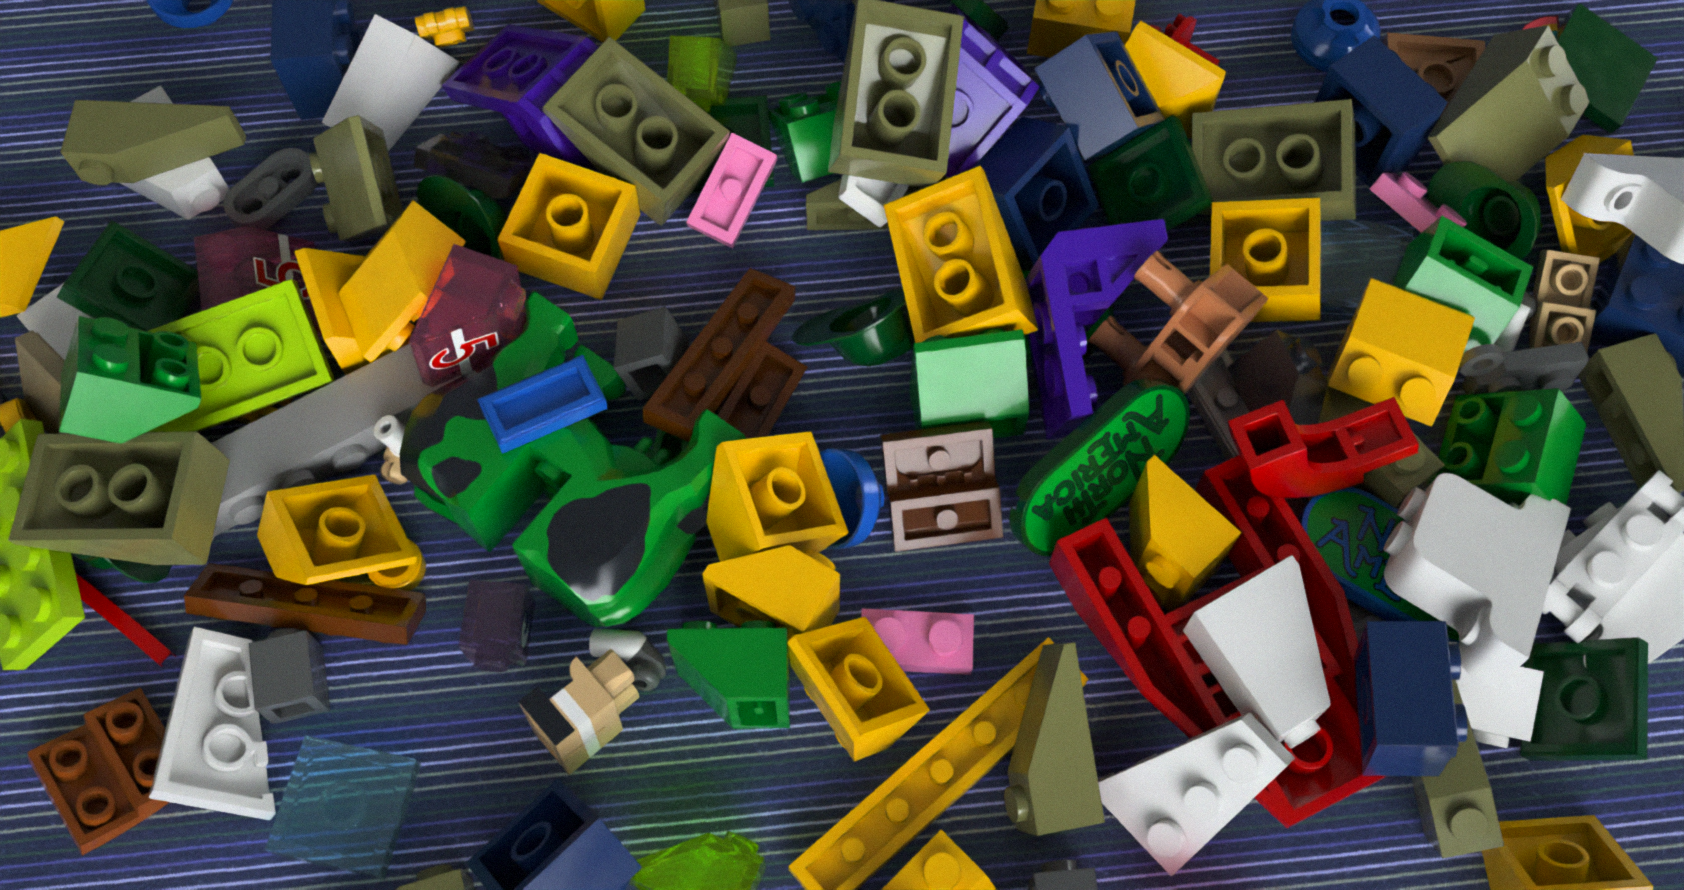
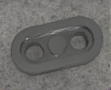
[223,148,318,234]

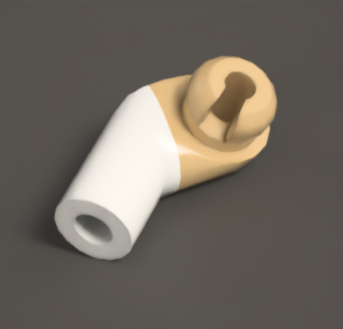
[374,415,408,485]

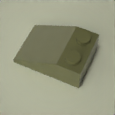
[828,0,964,188]
[1428,25,1590,181]
[543,36,730,226]
[1192,99,1356,221]
[309,115,404,242]
[8,431,230,565]

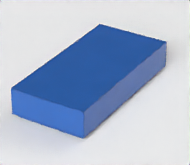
[477,355,607,454]

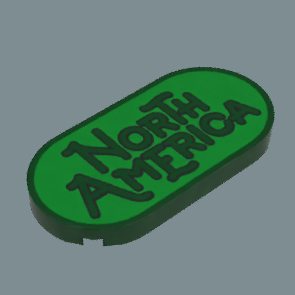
[1009,378,1190,556]

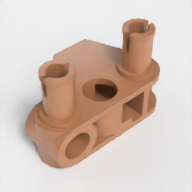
[1089,250,1269,395]

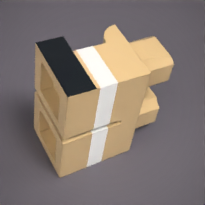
[518,649,640,775]

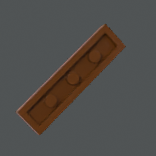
[643,268,796,442]
[184,563,426,645]

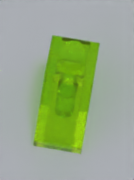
[667,35,737,113]
[628,831,766,890]

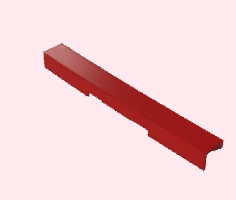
[75,573,176,666]

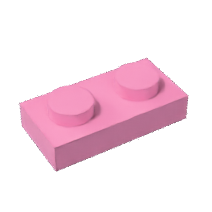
[686,133,777,249]
[1370,172,1467,233]
[861,608,974,675]

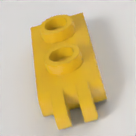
[415,6,475,48]

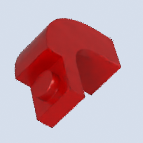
[1228,397,1419,498]

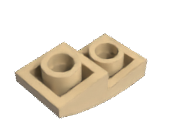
[1529,250,1600,352]

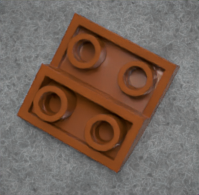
[27,688,170,856]

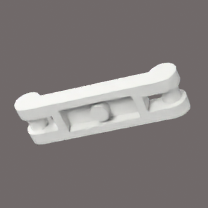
[1542,470,1684,643]

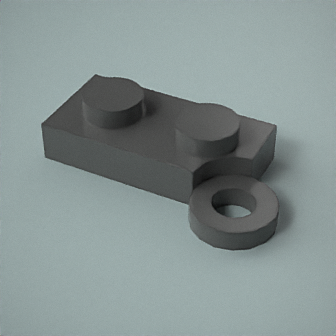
[1459,342,1590,395]

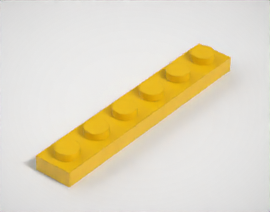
[788,637,1088,890]

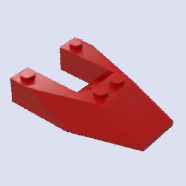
[1049,455,1387,828]

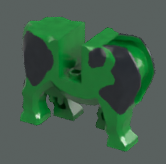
[399,291,746,628]

